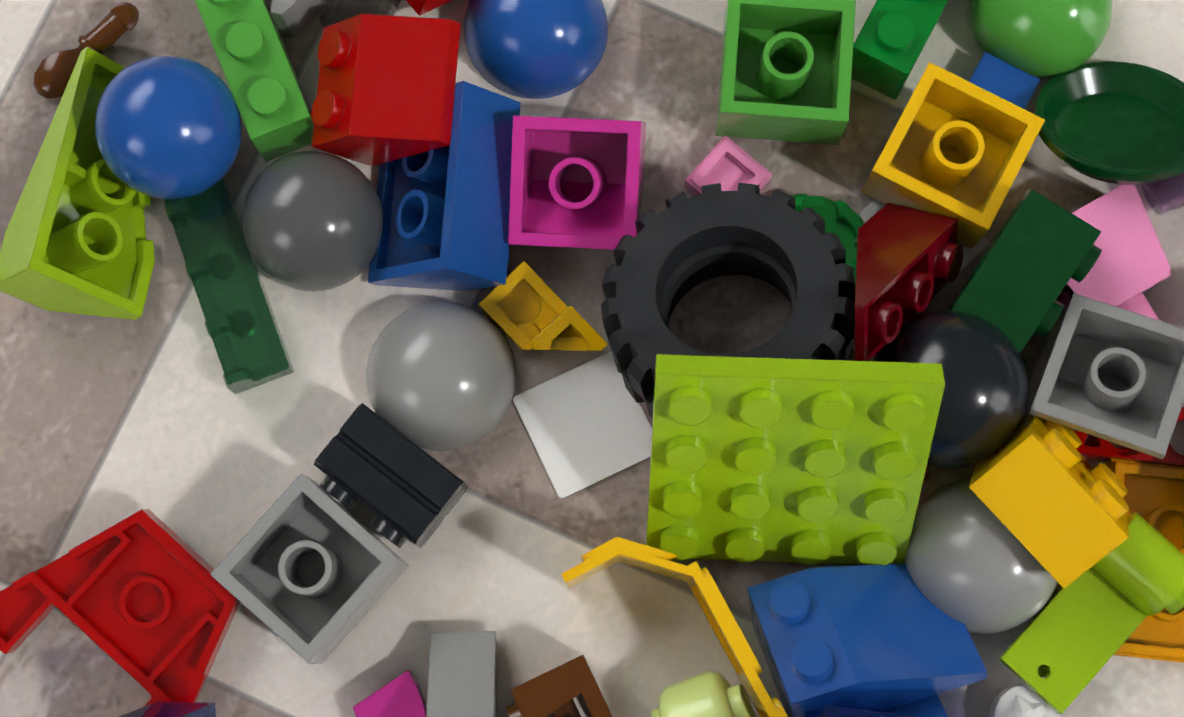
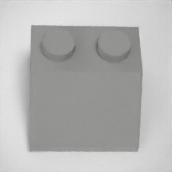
[1029,293,1184,460]

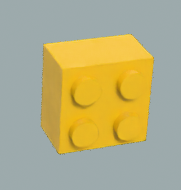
[861,62,1045,249]
[969,413,1129,589]

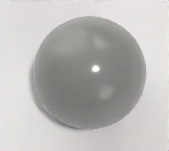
[366,302,517,451]
[904,478,1057,634]

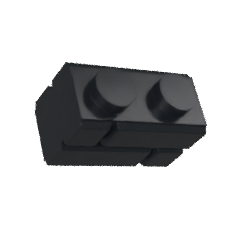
[313,403,468,548]

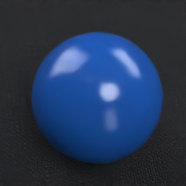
[95,55,242,199]

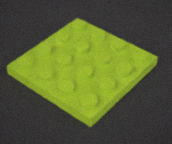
[646,354,945,565]

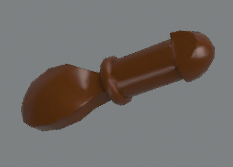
[34,2,139,99]

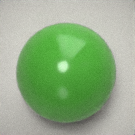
[970,0,1113,80]

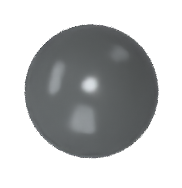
[242,151,383,292]

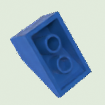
[747,563,988,717]

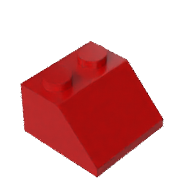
[311,14,461,166]

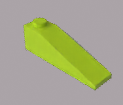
[0,47,155,320]

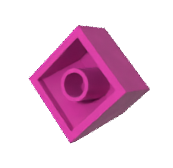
[508,116,646,250]

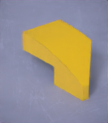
[477,261,608,351]

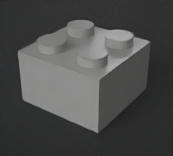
[210,473,409,664]

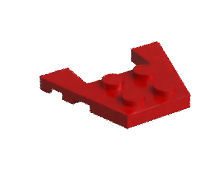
[0,509,240,717]

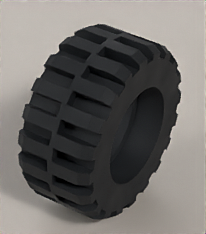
[601,183,855,417]

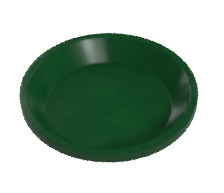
[1034,61,1184,185]

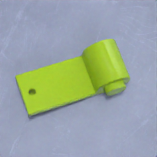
[998,512,1184,714]

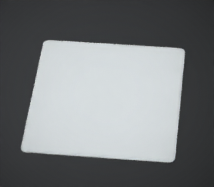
[513,351,652,498]

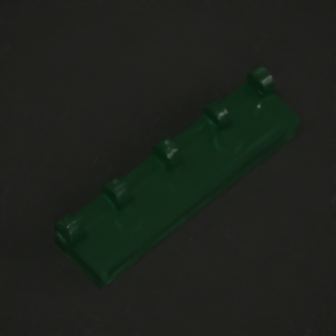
[163,176,294,394]

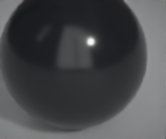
[872,310,1028,468]

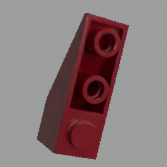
[855,202,963,361]

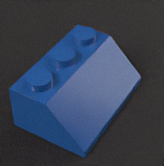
[368,81,521,291]

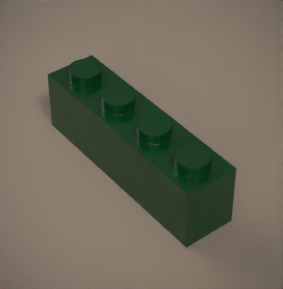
[948,189,1102,365]

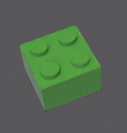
[715,0,856,145]

